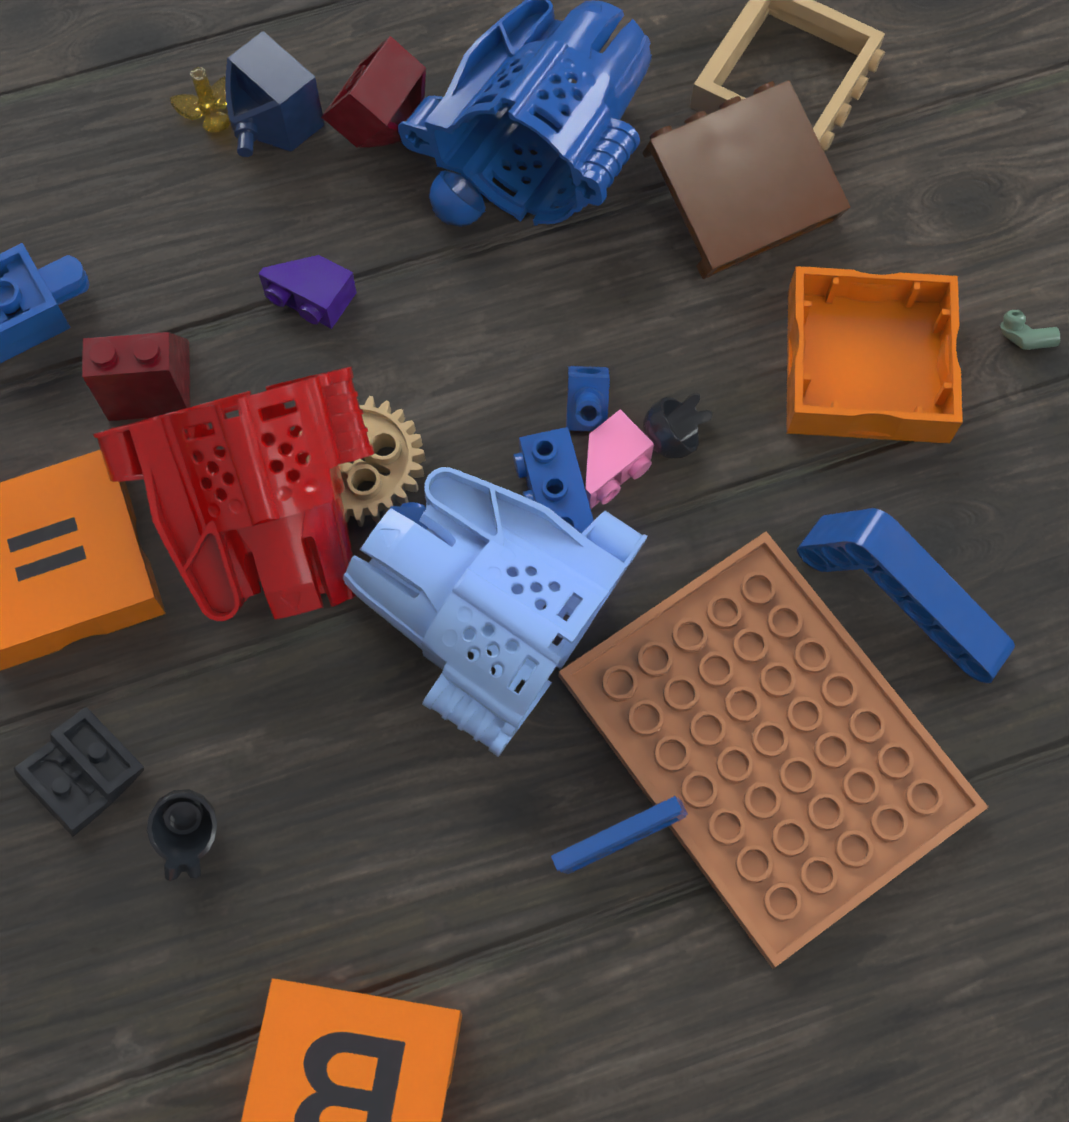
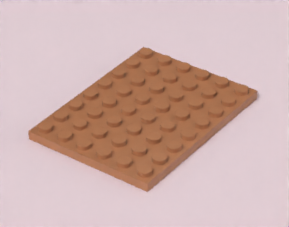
[559,531,988,969]

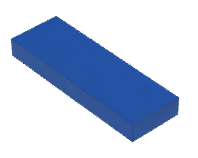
[551,796,688,874]

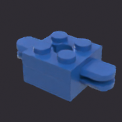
[0,243,89,363]

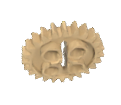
[299,396,425,527]

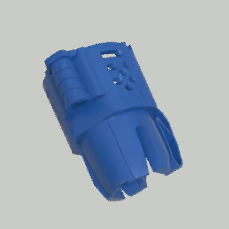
[398,0,652,226]

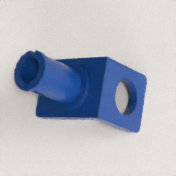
[566,366,610,431]

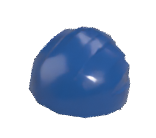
[429,170,486,227]

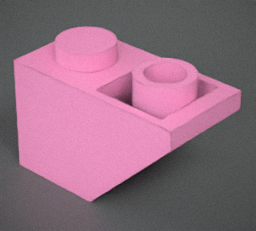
[585,409,654,509]

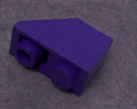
[259,255,357,329]

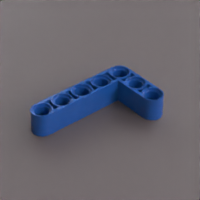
[797,508,1015,683]

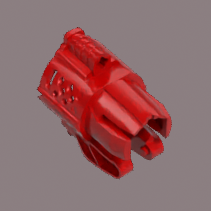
[93,366,375,621]

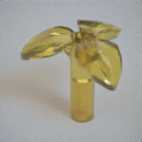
[170,67,230,133]

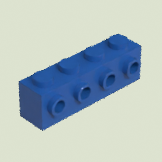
[513,427,594,534]

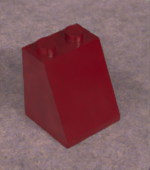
[82,332,190,421]

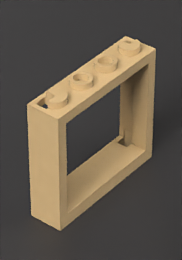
[690,0,885,152]

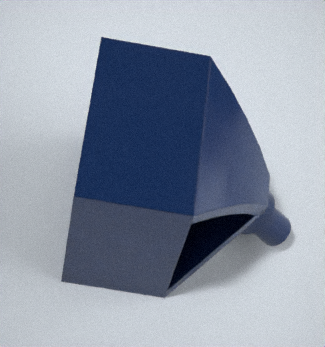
[225,31,325,157]

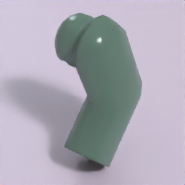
[1000,310,1060,350]

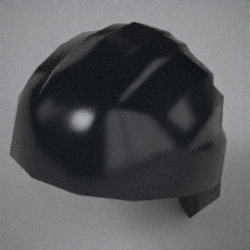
[643,392,713,458]
[147,789,218,881]

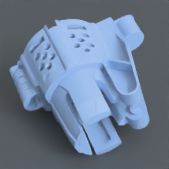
[343,467,648,757]

